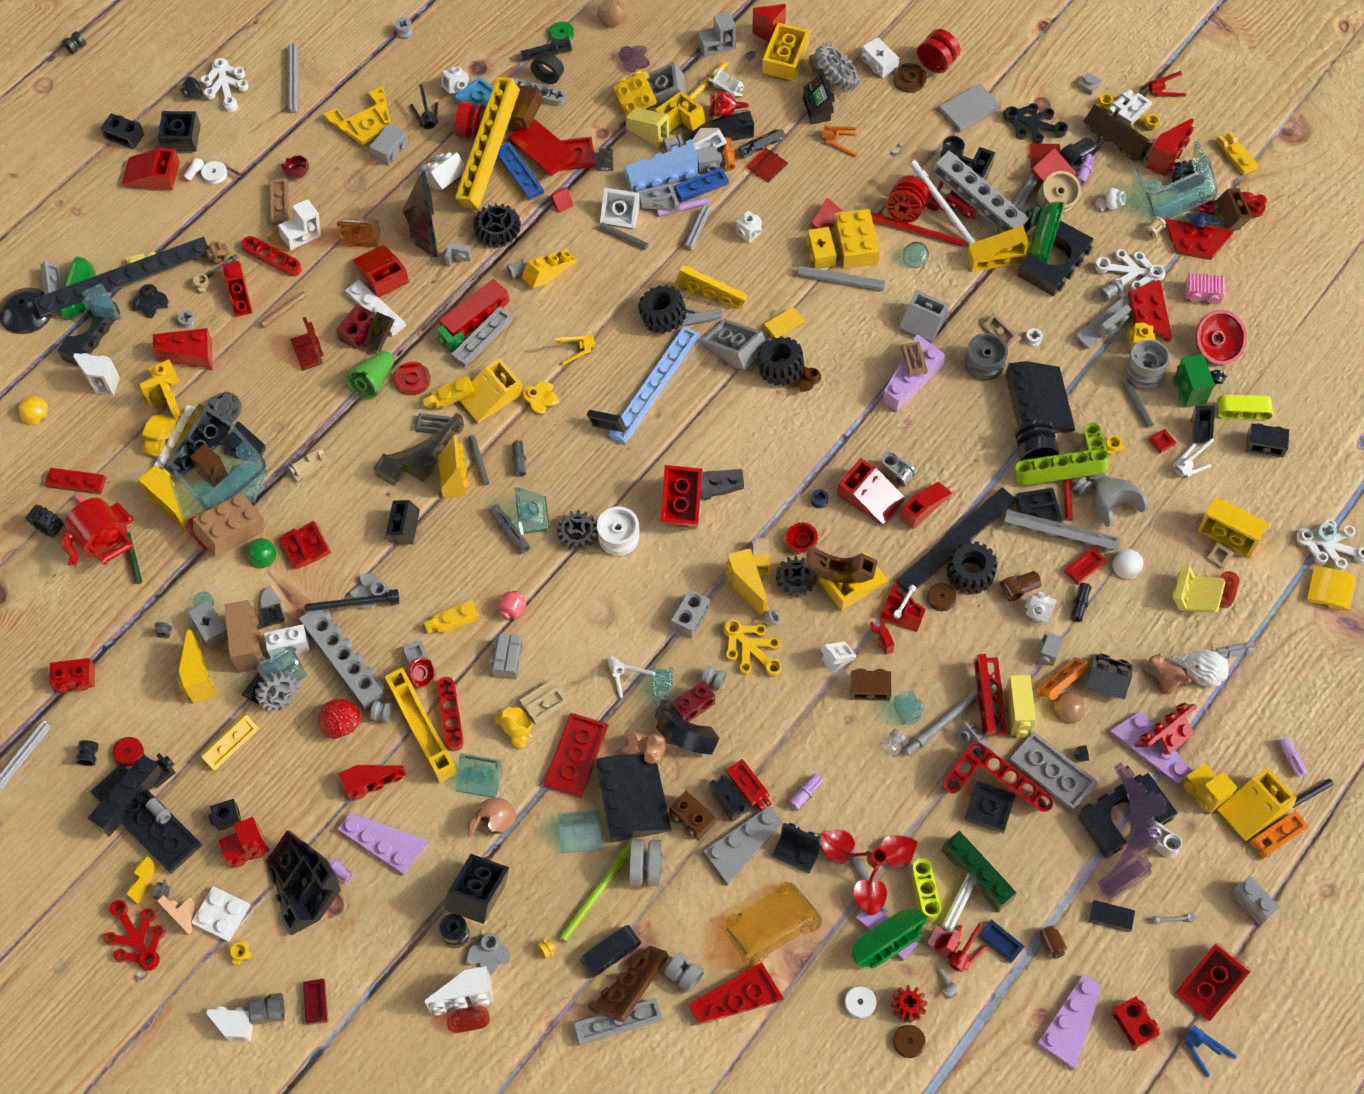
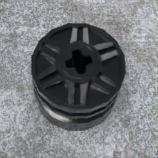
[1014,419,1060,461]

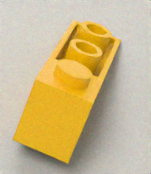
[522,249,577,288]

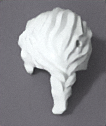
[1167,649,1229,687]

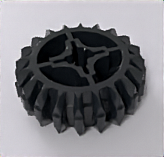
[473,203,521,248]

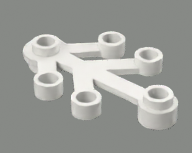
[201,58,248,112]
[1095,249,1165,290]
[1296,520,1364,571]

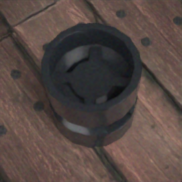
[940,136,965,159]
[439,914,470,948]

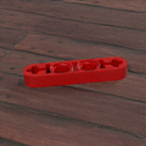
[242,236,302,276]
[437,677,464,751]

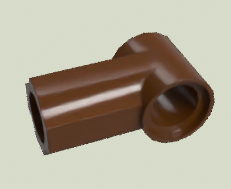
[1000,571,1042,602]

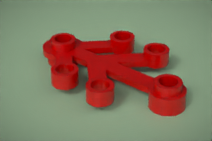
[104,900,165,971]

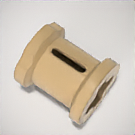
[1143,216,1166,239]

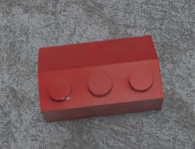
[660,465,703,529]

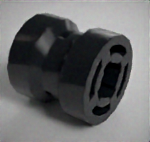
[261,603,285,627]
[75,740,99,766]

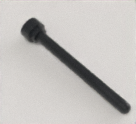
[304,589,399,611]

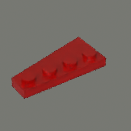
[688,962,784,1025]

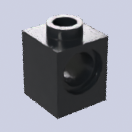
[208,799,242,831]

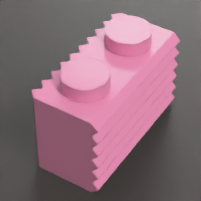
[1184,272,1224,304]

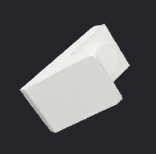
[820,642,857,673]

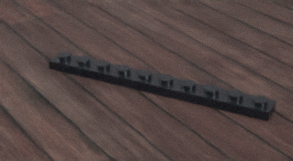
[33,236,209,317]

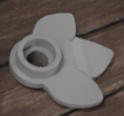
[350,573,389,609]
[467,933,510,975]

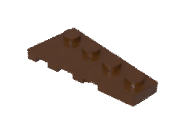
[587,945,669,1023]

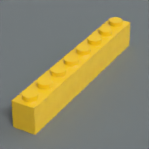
[455,77,520,210]

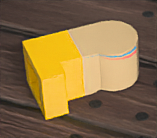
[753,538,771,574]

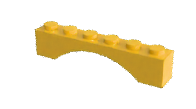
[385,667,458,783]

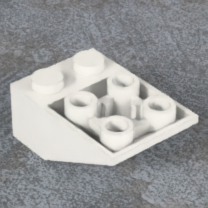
[425,966,494,1016]

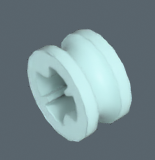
[1318,523,1337,541]

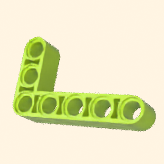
[1015,422,1108,486]

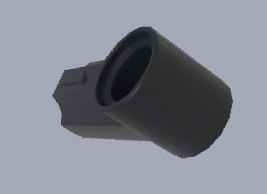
[1059,137,1095,167]

